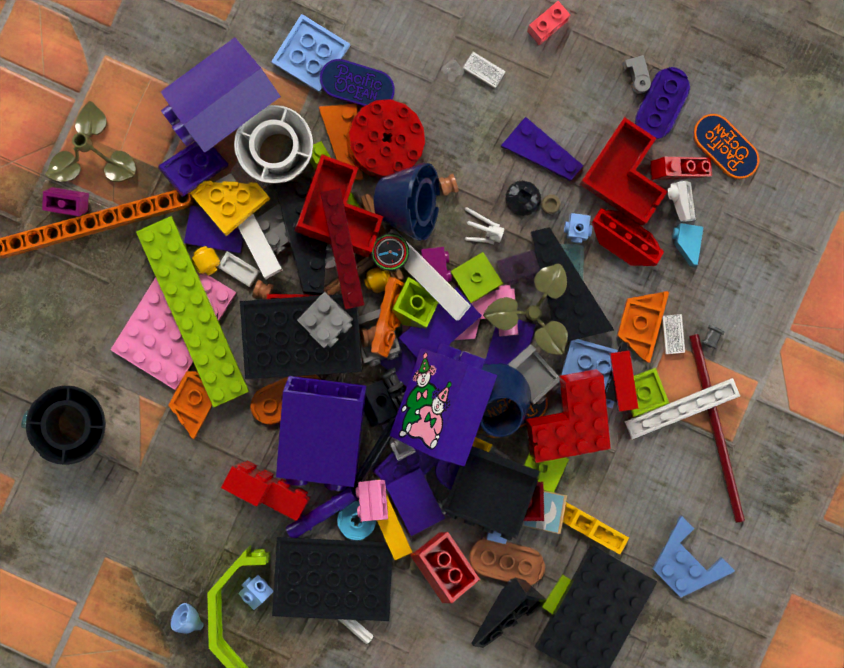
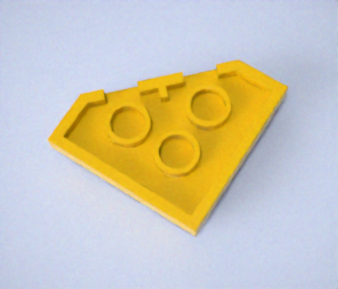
[190,181,271,236]

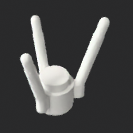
[465,207,504,245]

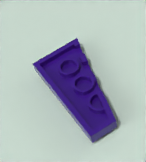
[501,117,583,181]

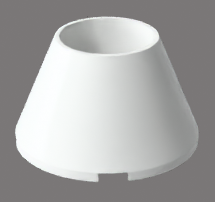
[234,105,313,184]

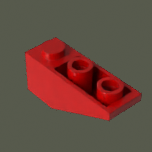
[651,157,712,180]

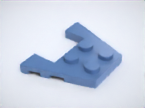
[652,516,735,598]

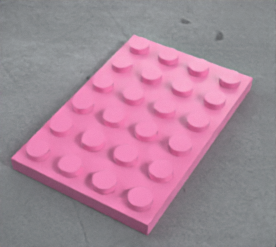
[111,267,237,390]

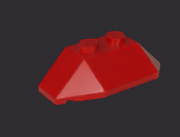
[591,209,664,266]

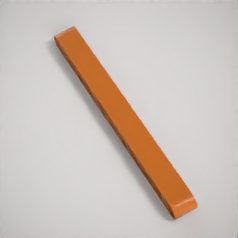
[0,190,194,259]

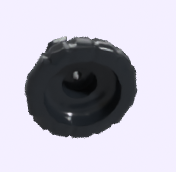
[505,180,541,216]

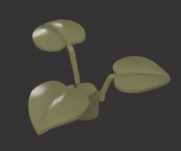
[45,101,136,182]
[483,264,568,355]

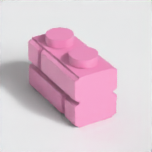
[356,480,388,522]

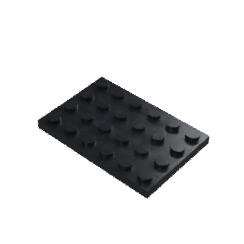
[240,294,362,379]
[272,537,393,621]
[534,545,657,668]

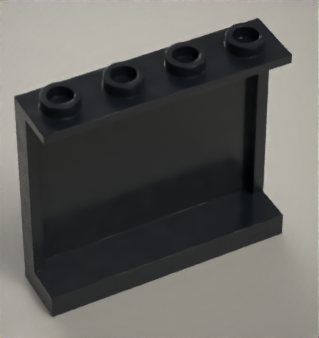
[442,446,541,541]

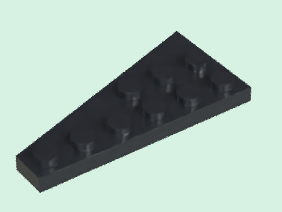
[273,181,327,296]
[530,227,614,342]

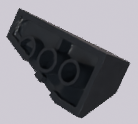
[471,577,546,648]

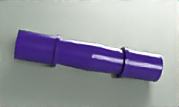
[286,487,358,538]

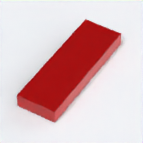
[609,350,639,412]

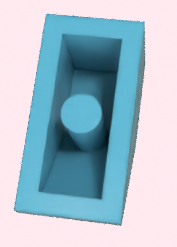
[672,223,703,267]

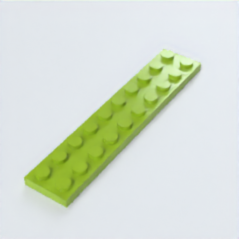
[136,216,250,407]

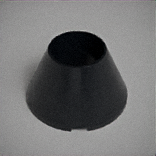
[26,386,106,465]

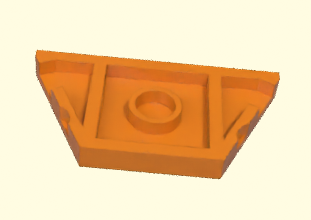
[617,291,669,363]
[168,371,213,439]

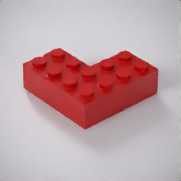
[579,117,668,226]
[295,154,383,258]
[526,369,611,463]
[221,460,311,521]

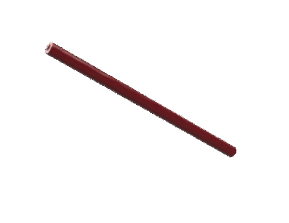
[689,334,745,523]

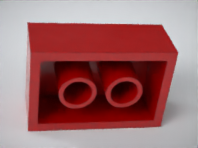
[410,532,480,604]

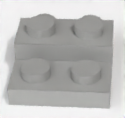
[256,204,290,255]
[297,292,353,348]

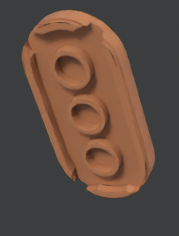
[469,537,545,585]

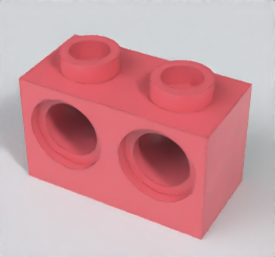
[527,1,570,45]

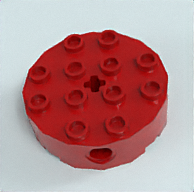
[347,99,425,179]

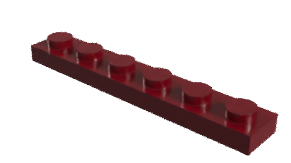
[320,188,365,309]

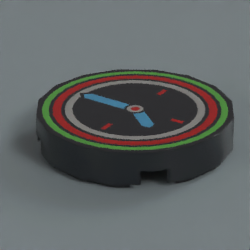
[371,233,409,272]

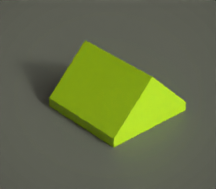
[392,277,439,329]

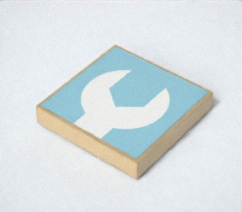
[522,491,567,534]

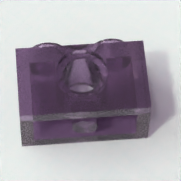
[496,250,540,286]

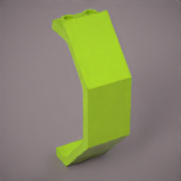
[207,545,271,668]

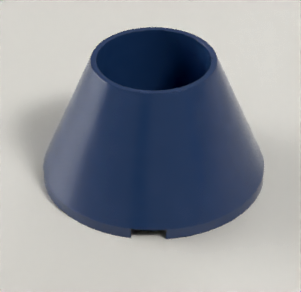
[374,163,440,241]
[477,363,531,437]

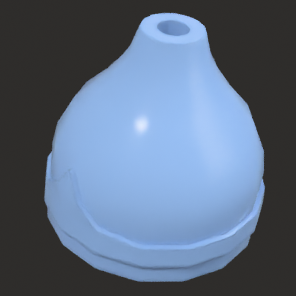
[171,603,204,634]

